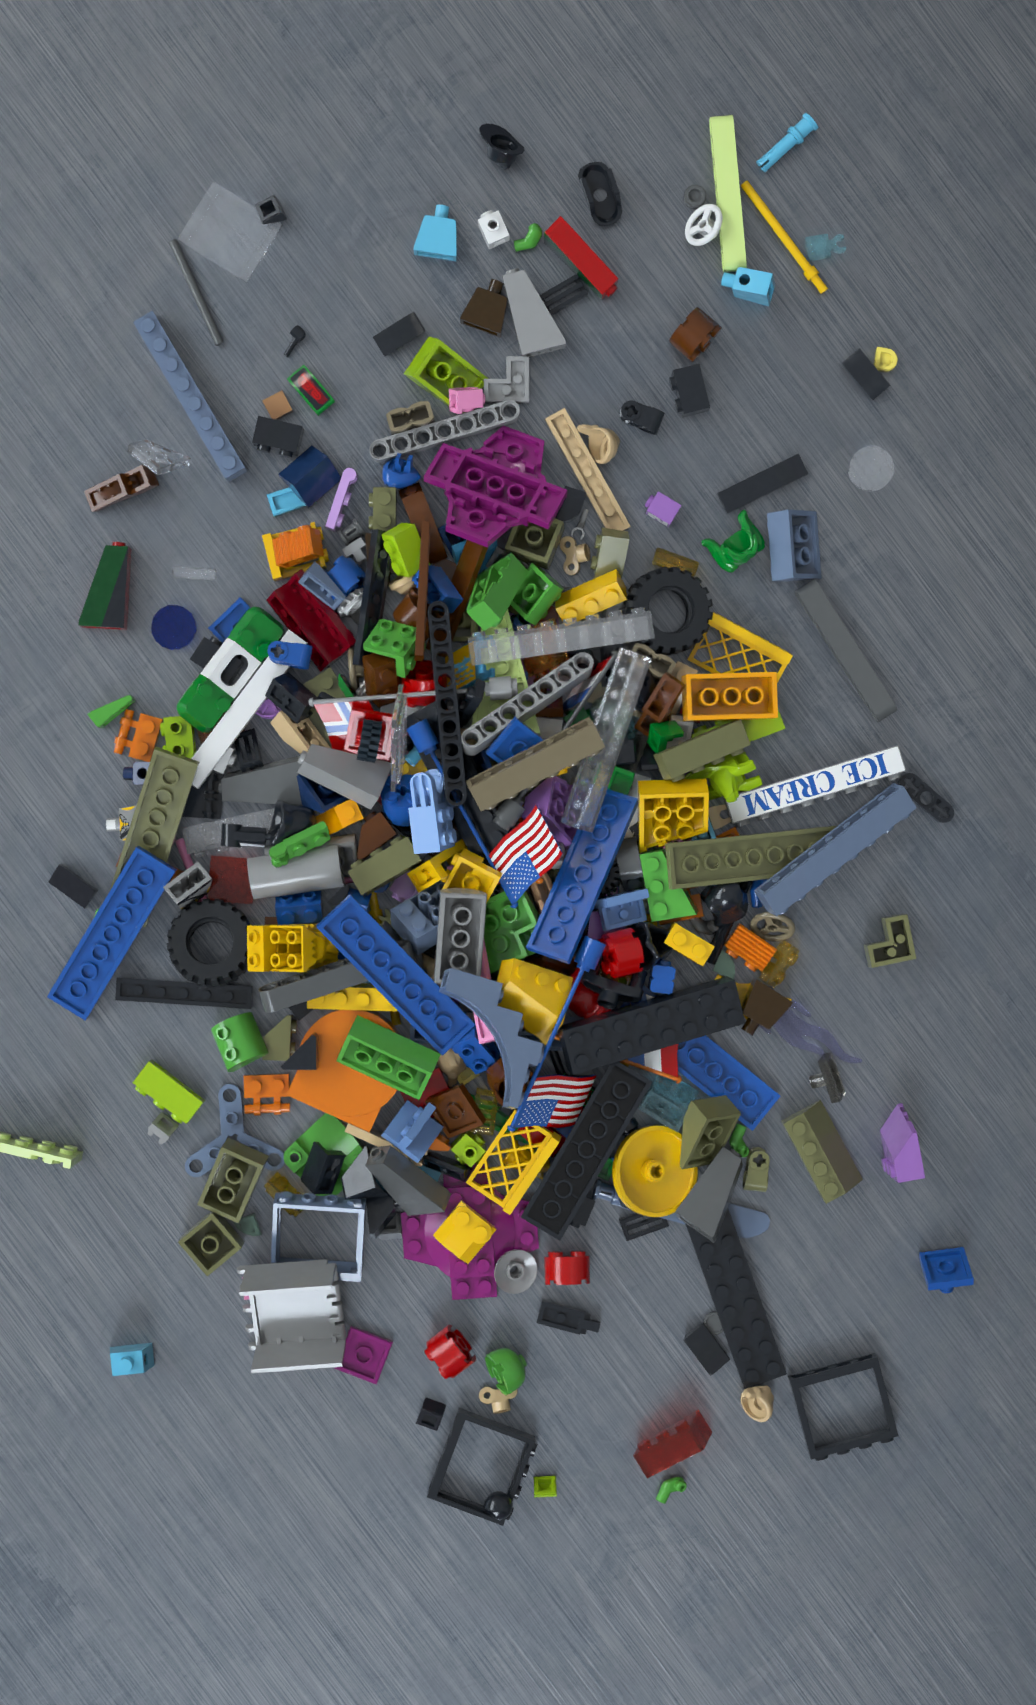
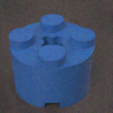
[325,555,366,609]
[381,774,415,826]

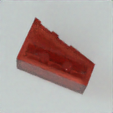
[633,1409,712,1478]

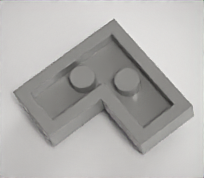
[484,356,529,403]

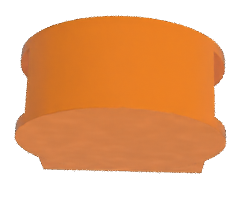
[286,1010,401,1133]

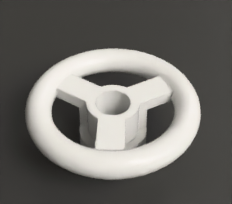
[685,204,723,246]

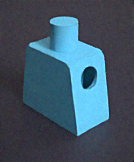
[413,205,457,262]
[721,267,775,306]
[110,1343,155,1376]

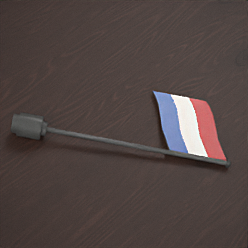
[493,651,619,831]

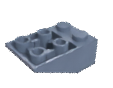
[390,880,445,955]

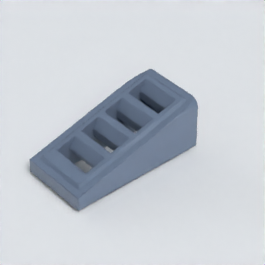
[298,561,346,610]

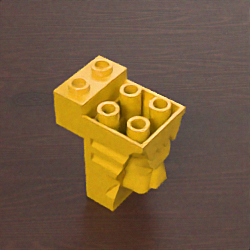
[247,923,338,972]

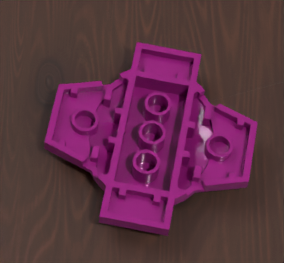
[424,425,567,548]
[401,1163,539,1300]

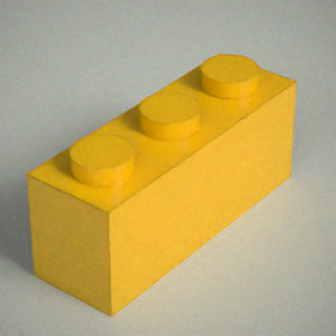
[555,569,627,627]

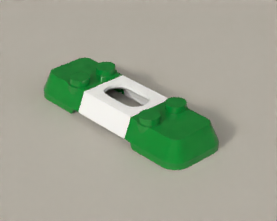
[176,607,284,733]

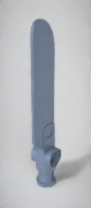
[592,1179,770,1238]

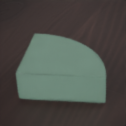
[712,951,735,979]
[233,1213,262,1236]

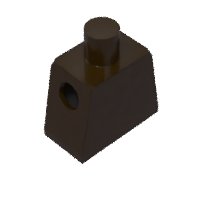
[460,279,508,338]
[741,978,793,1036]

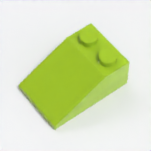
[404,337,489,414]

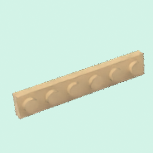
[545,408,631,531]

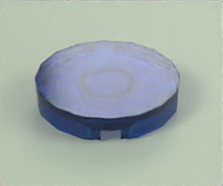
[151,605,197,650]

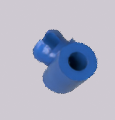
[750,879,768,908]

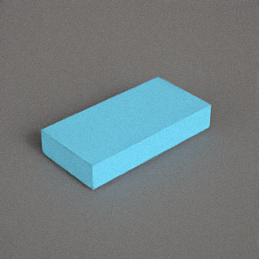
[267,487,317,517]

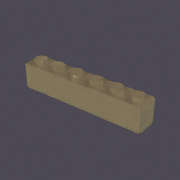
[466,717,605,811]

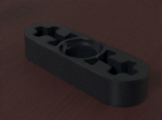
[898,773,954,823]

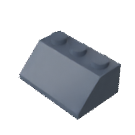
[767,509,822,582]

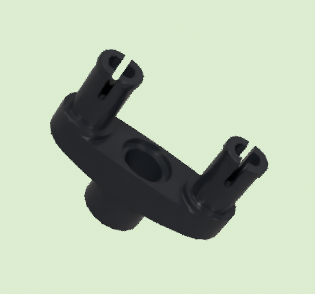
[580,956,648,1009]

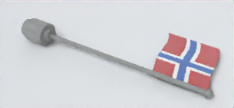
[309,676,518,763]

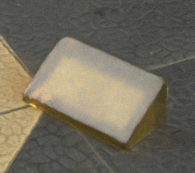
[652,548,699,577]

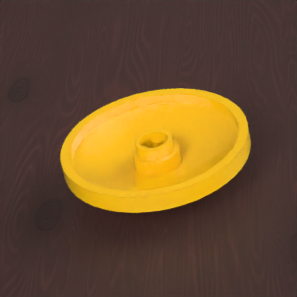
[612,1125,698,1217]

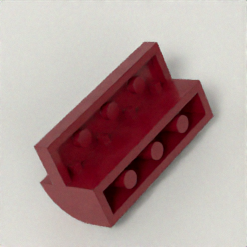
[266,569,356,672]

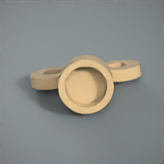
[560,536,591,575]
[479,1387,518,1414]

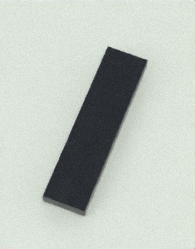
[717,453,808,514]

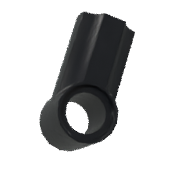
[221,823,267,848]

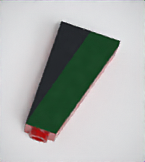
[544,216,618,300]
[78,542,131,630]

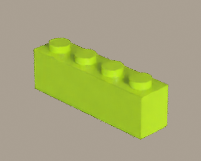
[691,710,786,742]

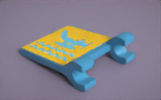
[444,632,495,689]

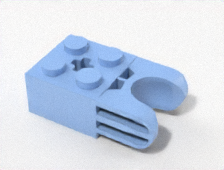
[408,769,457,854]

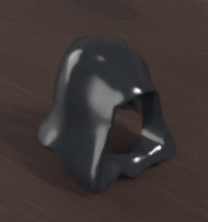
[265,800,316,846]
[700,882,749,926]
[630,922,673,971]

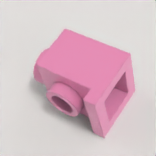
[449,387,485,414]

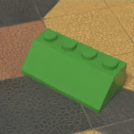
[336,1015,441,1100]

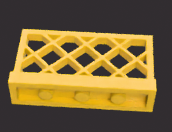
[687,611,793,683]
[466,1109,562,1215]

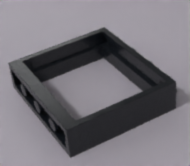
[788,1353,898,1461]
[427,1408,538,1526]

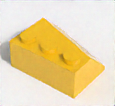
[638,778,709,853]
[497,958,573,1045]

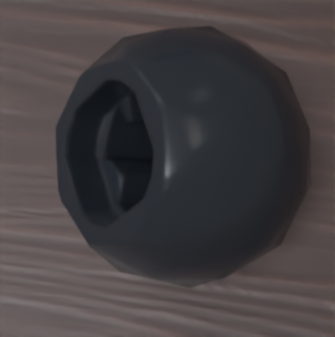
[484,1491,513,1520]

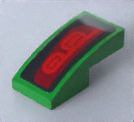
[287,365,335,416]

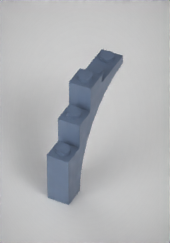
[439,968,544,1109]

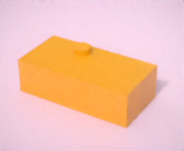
[681,672,778,722]

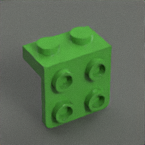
[363,619,426,678]

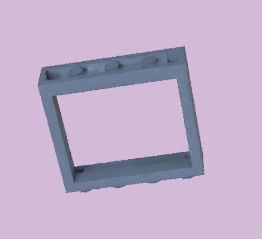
[271,1191,366,1282]

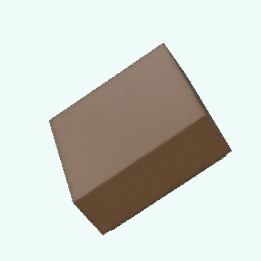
[262,390,293,420]

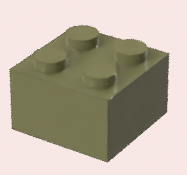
[505,519,565,570]
[178,1211,245,1276]

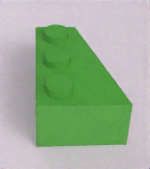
[466,553,529,631]
[640,848,699,922]

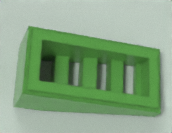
[87,695,136,728]

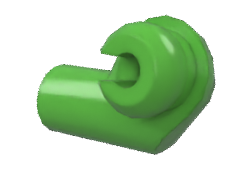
[729,1123,749,1158]

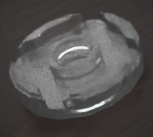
[848,446,894,492]

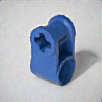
[267,641,313,670]

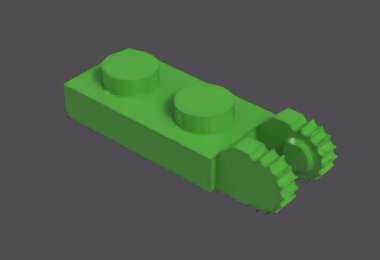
[269,821,331,868]

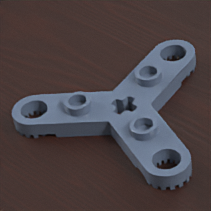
[185,1083,285,1177]

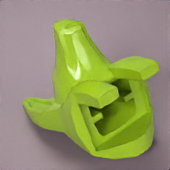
[684,752,763,803]

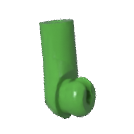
[513,223,542,252]
[656,1477,687,1504]

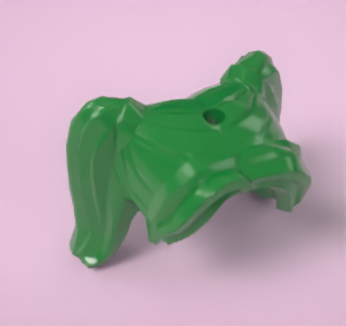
[701,510,765,573]

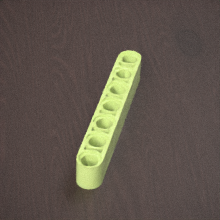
[709,115,747,273]

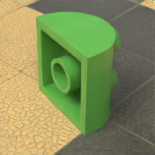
[510,563,564,625]
[211,1012,268,1072]

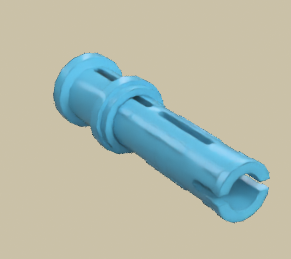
[756,113,818,173]

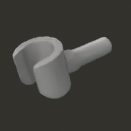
[571,509,589,540]

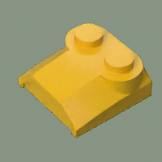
[433,1200,497,1264]

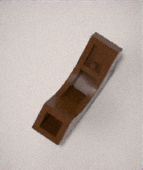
[398,482,448,564]

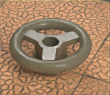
[348,647,364,692]
[750,912,795,942]

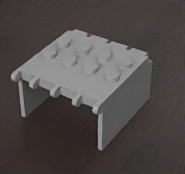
[237,1259,346,1373]

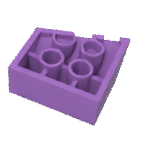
[522,776,586,850]
[880,1103,925,1183]

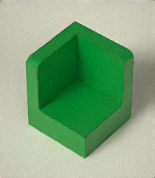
[647,720,684,753]
[606,766,635,795]

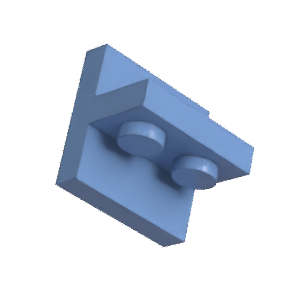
[594,888,649,931]
[381,1100,443,1163]

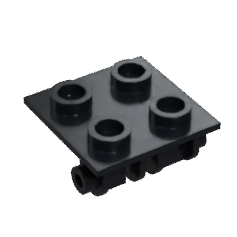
[182,773,224,819]

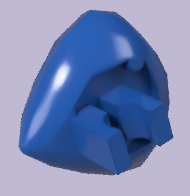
[382,453,421,489]

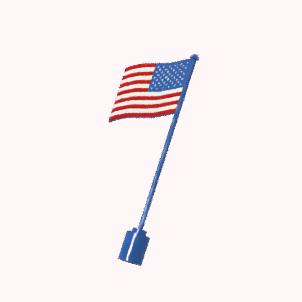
[406,718,563,908]
[507,935,606,1132]

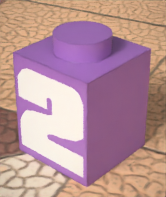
[645,491,681,527]

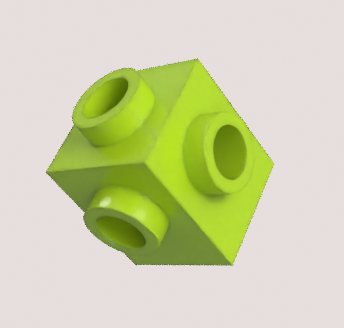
[451,1130,486,1167]

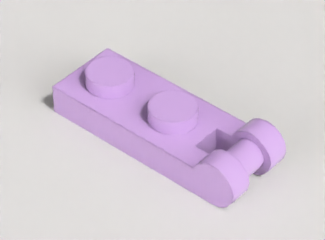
[325,468,358,532]

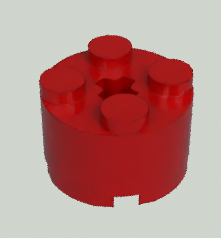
[401,660,447,708]
[597,927,644,978]
[544,1251,590,1285]
[424,1324,476,1379]

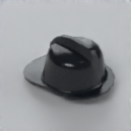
[479,123,525,169]

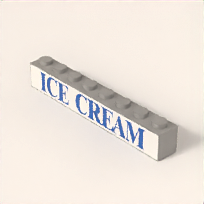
[723,745,906,827]

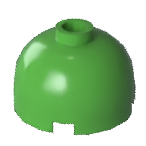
[485,1348,527,1395]

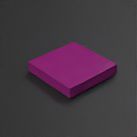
[334,1325,393,1385]

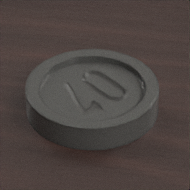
[704,1312,723,1335]

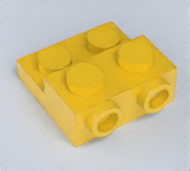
[441,848,503,904]

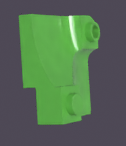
[484,891,540,974]
[284,1113,364,1196]

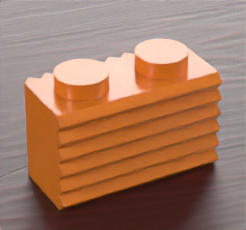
[272,525,324,568]
[724,923,777,972]

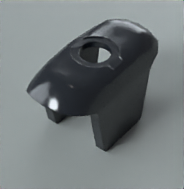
[578,162,622,226]

